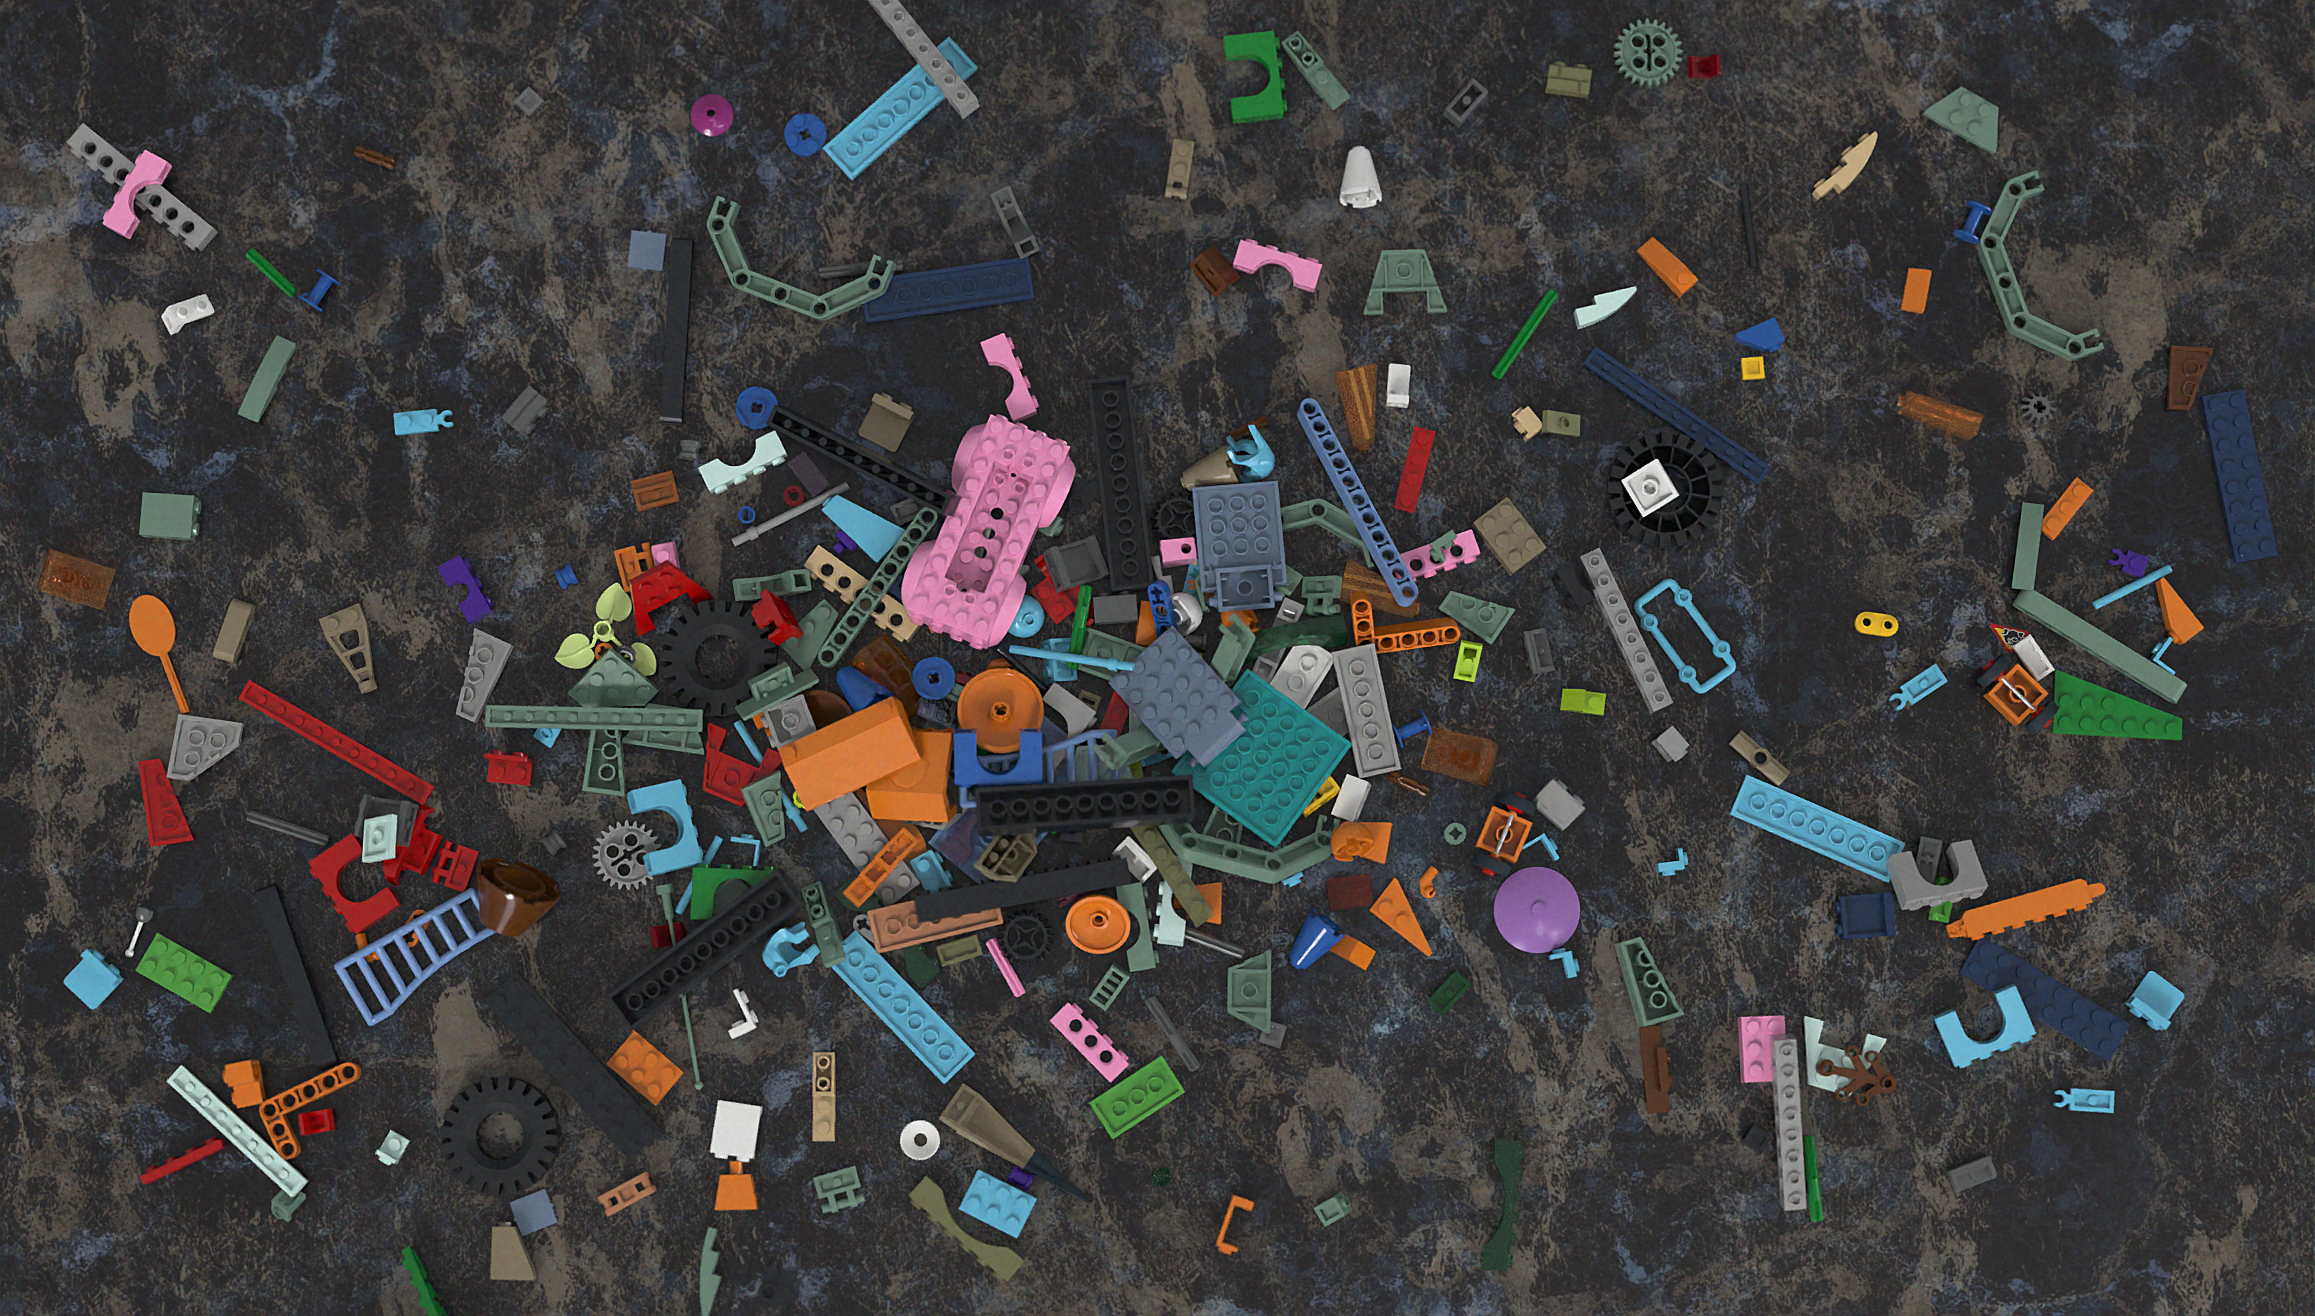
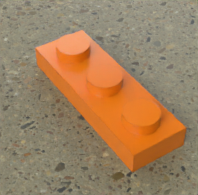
[2041,477,2093,541]

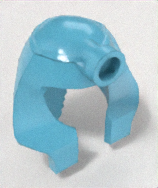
[1226,424,1275,483]
[762,921,820,977]

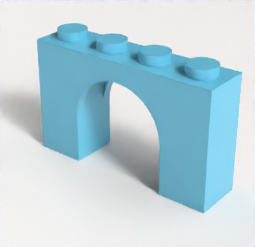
[626,779,703,877]
[1933,984,2036,1068]

